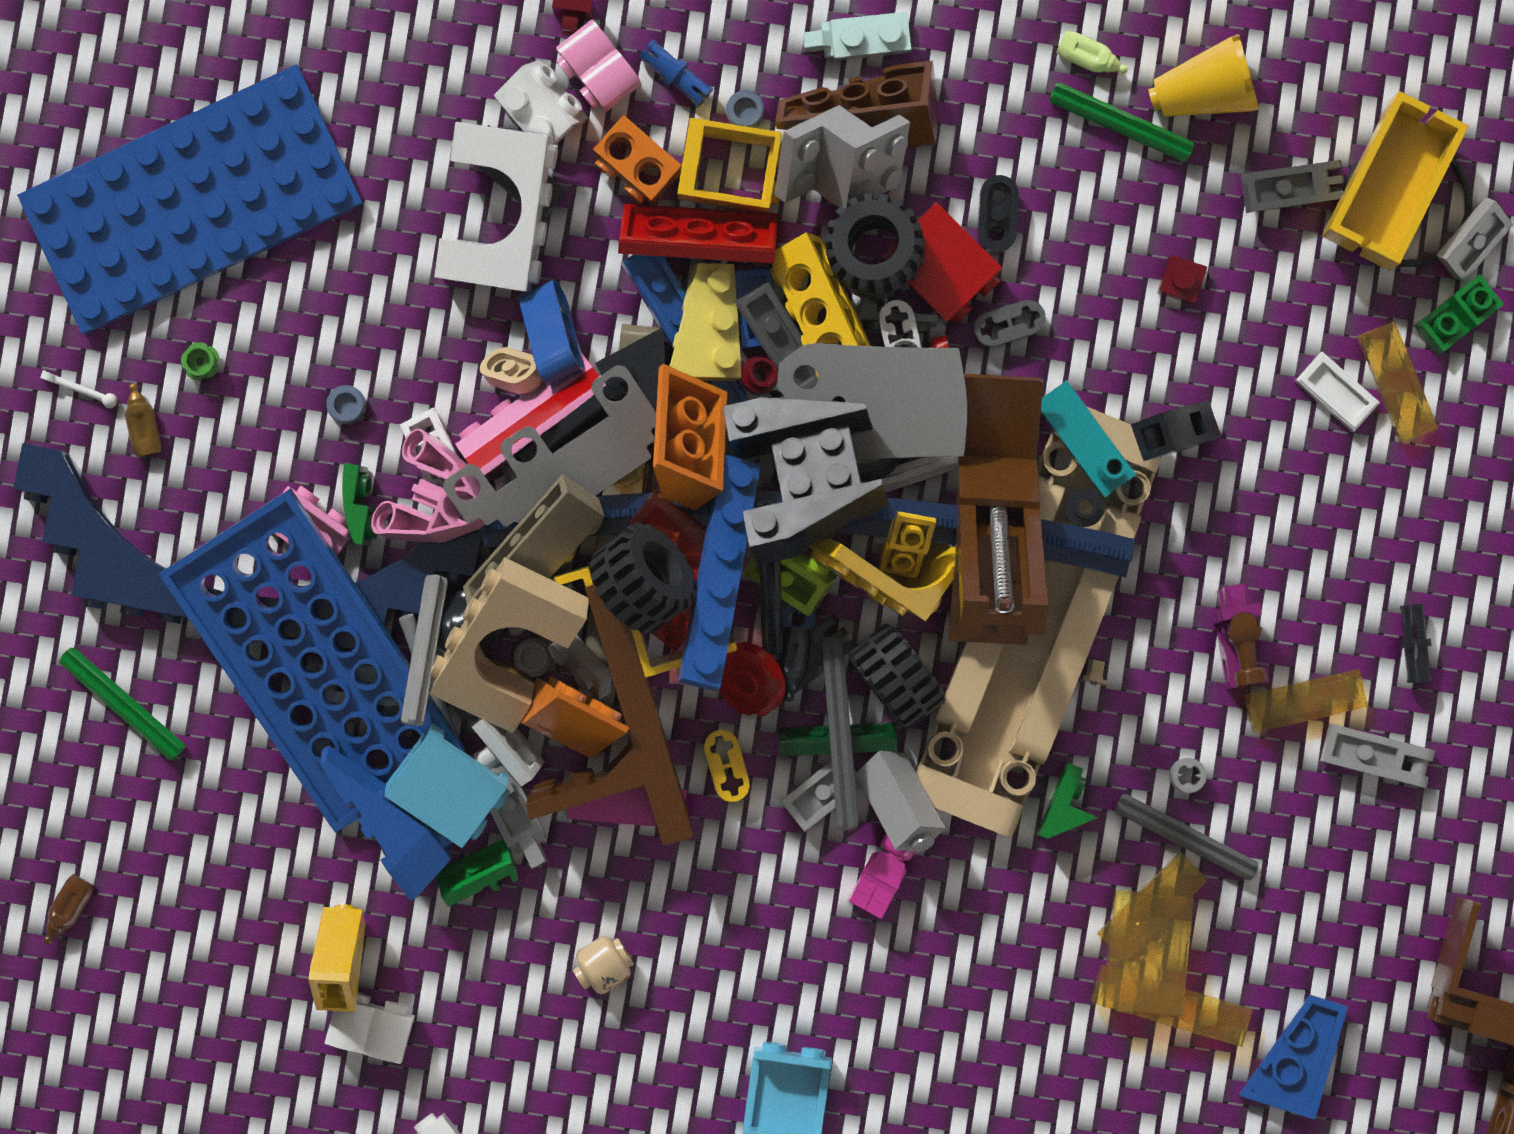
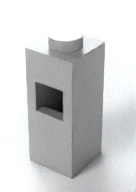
[855,750,946,853]

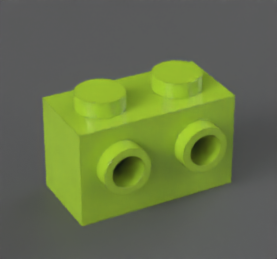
[743,553,838,616]

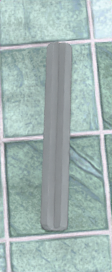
[401,574,448,727]

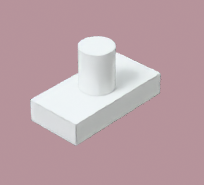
[472,718,545,786]

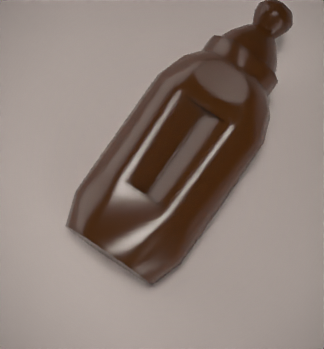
[43,874,94,945]

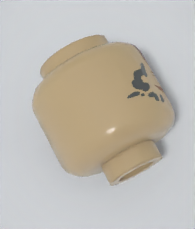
[573,936,634,994]

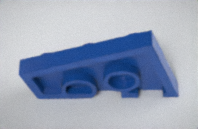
[1238,994,1348,1120]

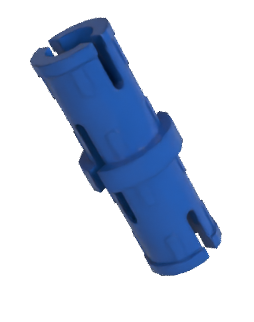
[639,39,713,108]

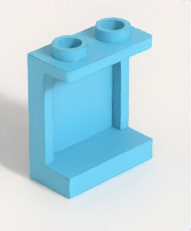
[384,723,510,848]
[742,1042,832,1134]

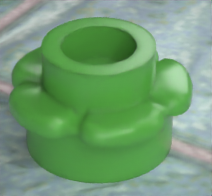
[181,342,219,381]

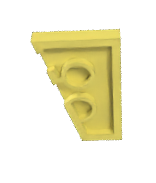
[669,263,741,381]

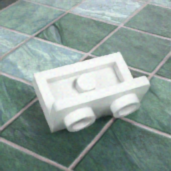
[494,60,588,145]

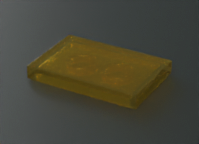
[1103,890,1194,1017]

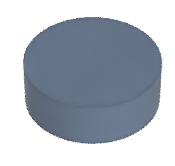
[726,90,764,128]
[326,385,367,425]

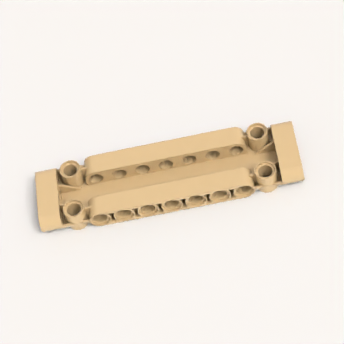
[916,407,1163,839]

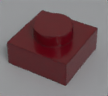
[1157,254,1207,305]

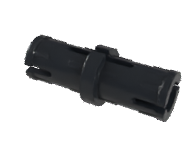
[1399,604,1432,683]

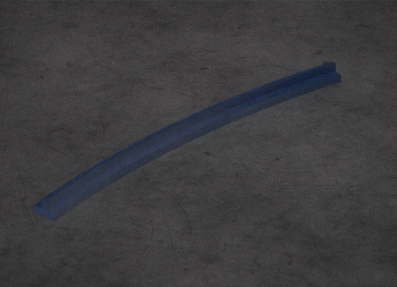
[480,491,1135,578]

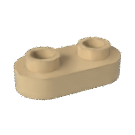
[480,347,542,394]

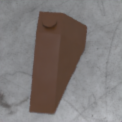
[775,60,938,147]

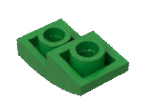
[1414,274,1504,356]
[342,463,378,546]

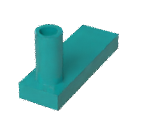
[1041,380,1136,499]

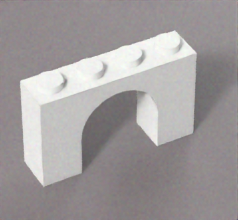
[434,122,558,291]

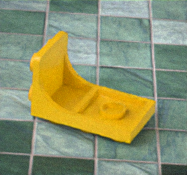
[808,536,955,621]

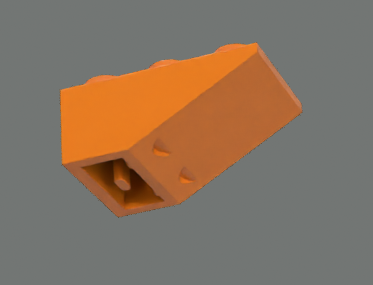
[521,676,629,758]

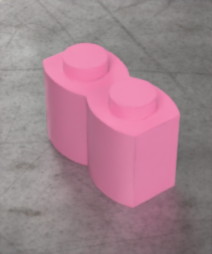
[556,19,642,113]

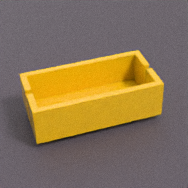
[1321,91,1469,271]

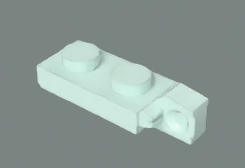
[803,12,911,61]

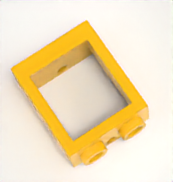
[677,118,782,213]

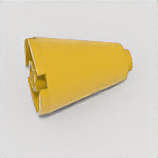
[1148,34,1259,117]

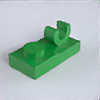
[436,839,518,907]

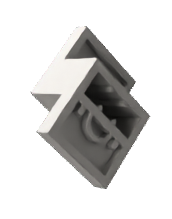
[775,105,910,209]

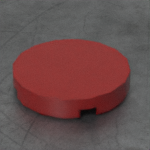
[719,642,786,717]

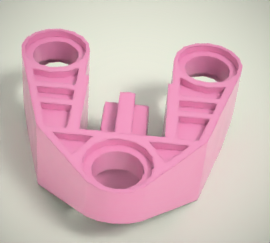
[371,429,485,543]

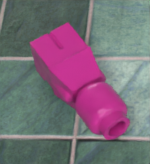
[847,833,915,919]

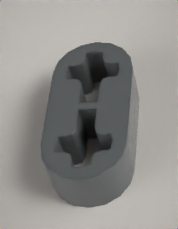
[973,300,1046,348]

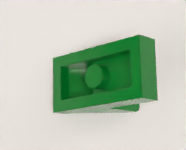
[1037,762,1098,839]

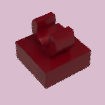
[552,0,594,36]

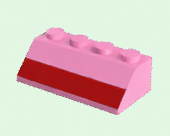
[455,353,606,482]

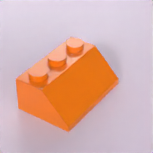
[653,364,727,510]

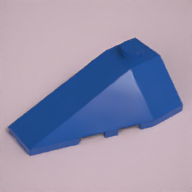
[320,746,453,901]

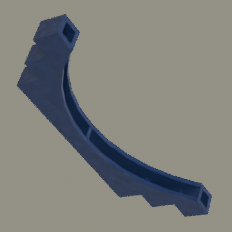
[13,443,483,651]

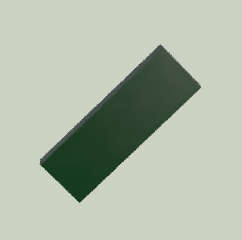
[778,722,897,756]

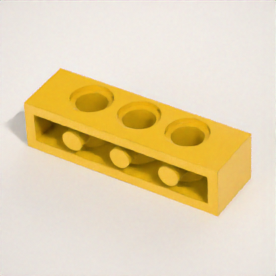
[770,232,871,378]

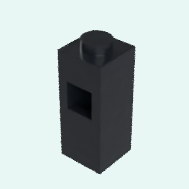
[1131,400,1222,462]

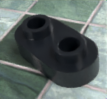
[977,175,1019,254]

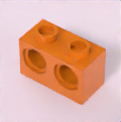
[593,115,682,205]

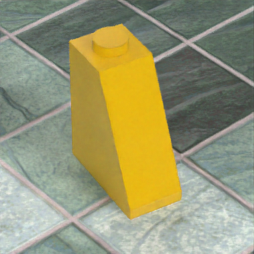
[308,904,366,1012]

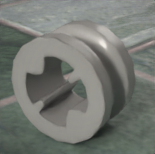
[1169,758,1207,793]

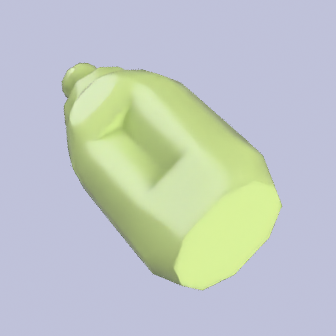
[1056,31,1128,74]

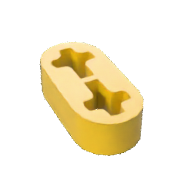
[704,730,750,802]

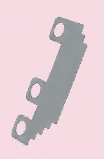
[443,365,656,527]

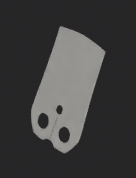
[778,343,967,460]

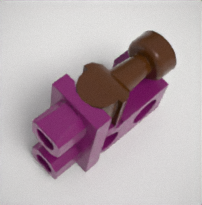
[1211,583,1270,689]

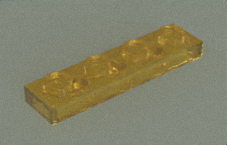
[1090,964,1253,1047]

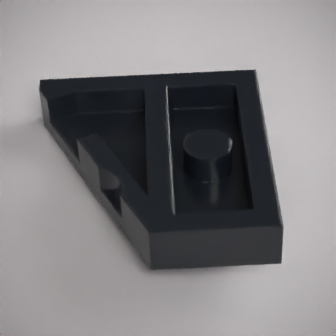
[595,328,665,412]

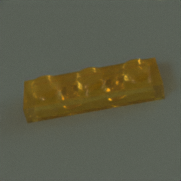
[1244,669,1368,733]

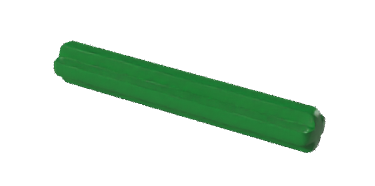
[1049,83,1194,162]
[59,647,185,760]

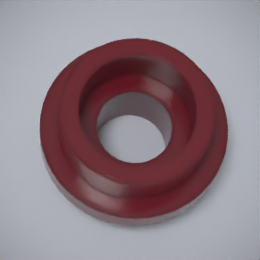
[740,357,778,395]

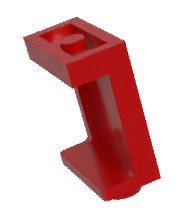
[880,202,1002,326]

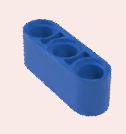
[519,280,585,386]

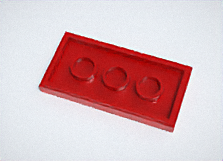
[618,204,778,264]

